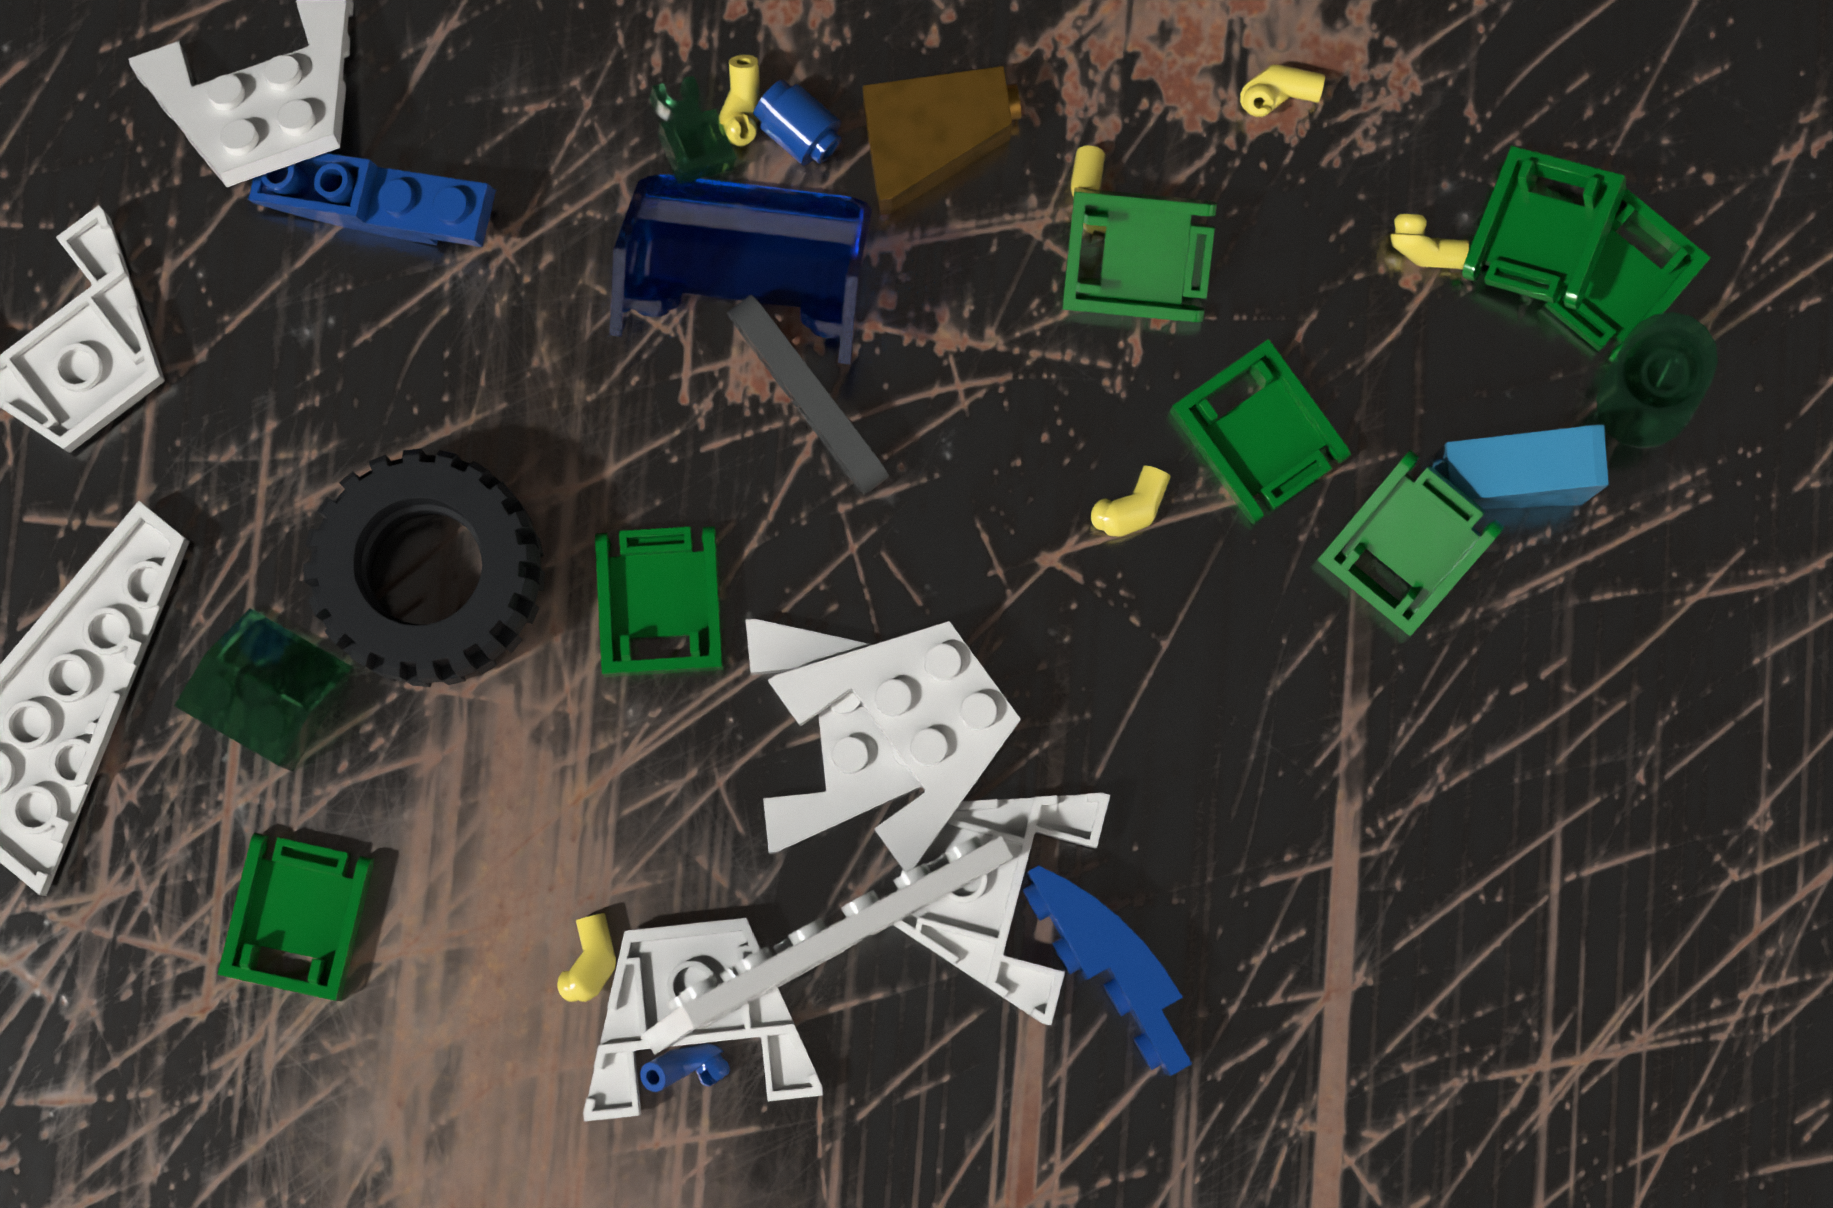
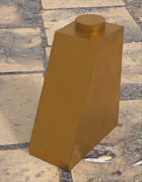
[863,66,1021,215]

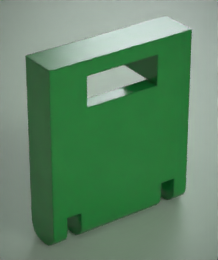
[1462,146,1627,310]
[1062,188,1217,322]
[1534,188,1711,367]
[1170,339,1351,524]
[1318,449,1505,636]
[595,526,724,677]
[217,832,374,1001]

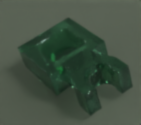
[649,75,737,184]

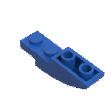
[248,153,496,247]
[1022,866,1192,1076]

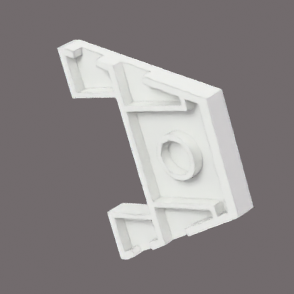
[129,0,354,187]
[0,205,165,453]
[745,619,922,854]
[768,621,1021,873]
[894,793,1110,1025]
[583,918,823,1121]

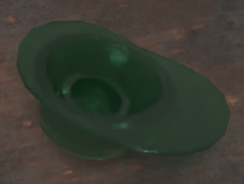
[1596,312,1718,449]

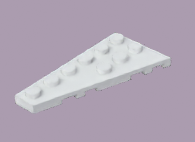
[0,501,190,896]
[643,836,1013,1055]

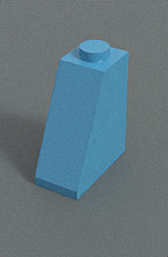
[1429,425,1609,509]

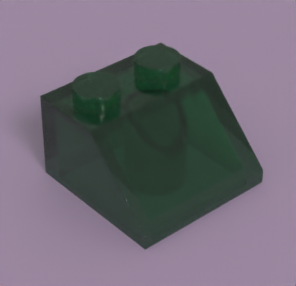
[174,608,354,771]

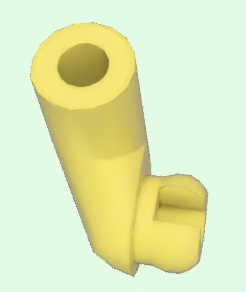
[717,55,761,146]

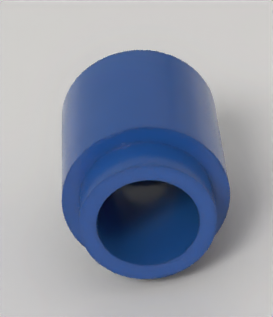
[753,79,842,166]

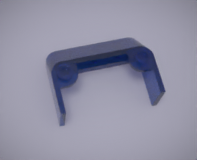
[610,174,872,364]

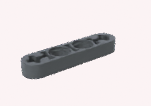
[727,295,889,495]

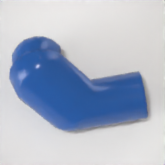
[640,1043,730,1092]

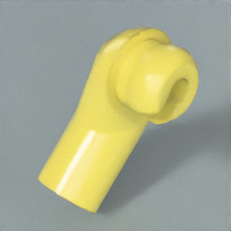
[1240,64,1325,117]
[1070,145,1106,235]
[1390,214,1469,269]
[1091,465,1171,537]
[557,913,616,1002]

